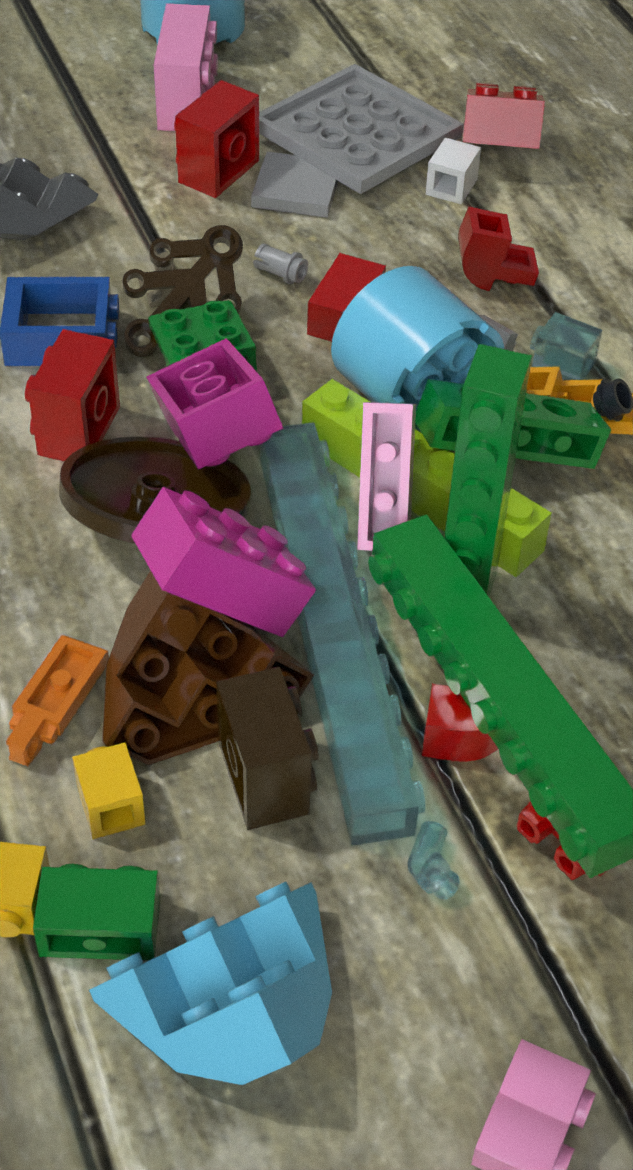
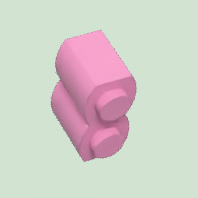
[471,1039,596,1170]

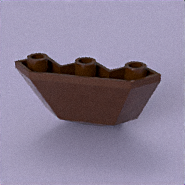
[102,570,314,765]

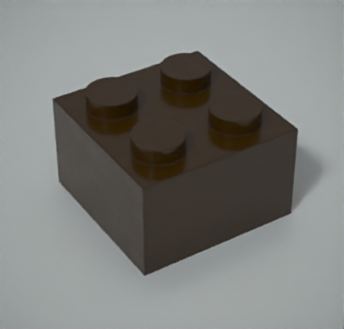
[216,667,319,830]

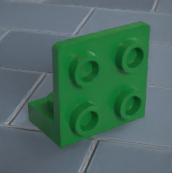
[148,300,257,372]

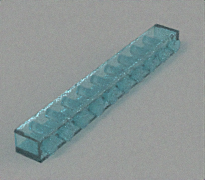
[260,422,425,846]

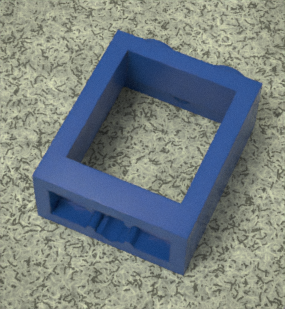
[0,277,120,366]

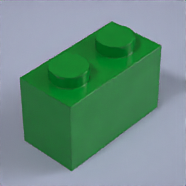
[33,864,161,961]

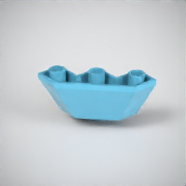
[89,881,332,1085]

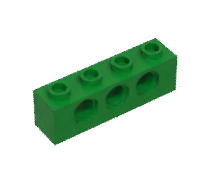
[415,379,611,469]

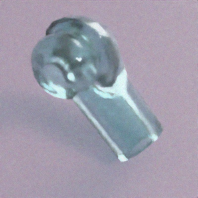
[407,821,460,900]

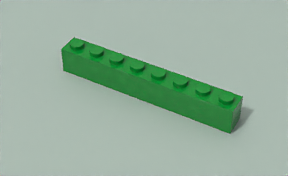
[368,514,633,879]

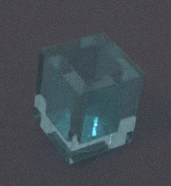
[530,312,602,380]

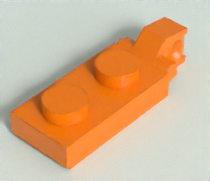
[6,635,109,767]

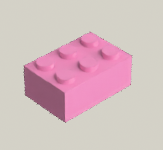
[154,3,218,131]

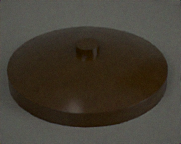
[59,437,251,544]

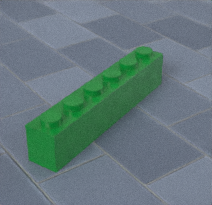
[445,344,532,597]

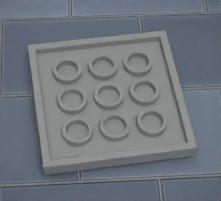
[259,64,464,194]

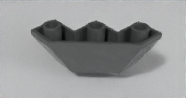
[0,157,99,240]

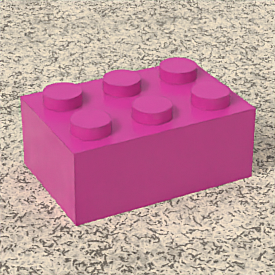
[146,338,283,469]
[131,487,316,637]

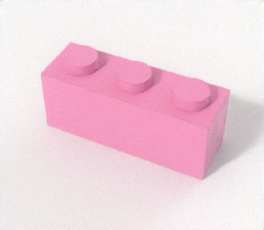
[357,402,416,551]

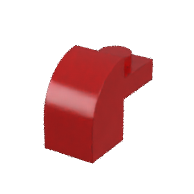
[458,206,539,291]
[422,683,498,762]

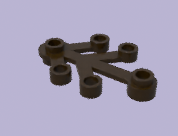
[122,225,243,357]

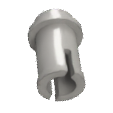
[253,243,308,284]

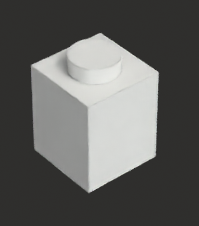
[426,138,481,205]

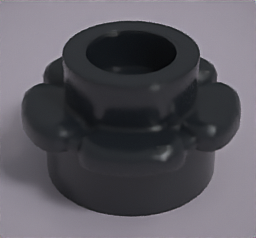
[593,378,633,422]

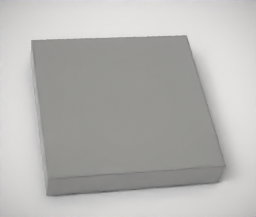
[251,151,338,218]

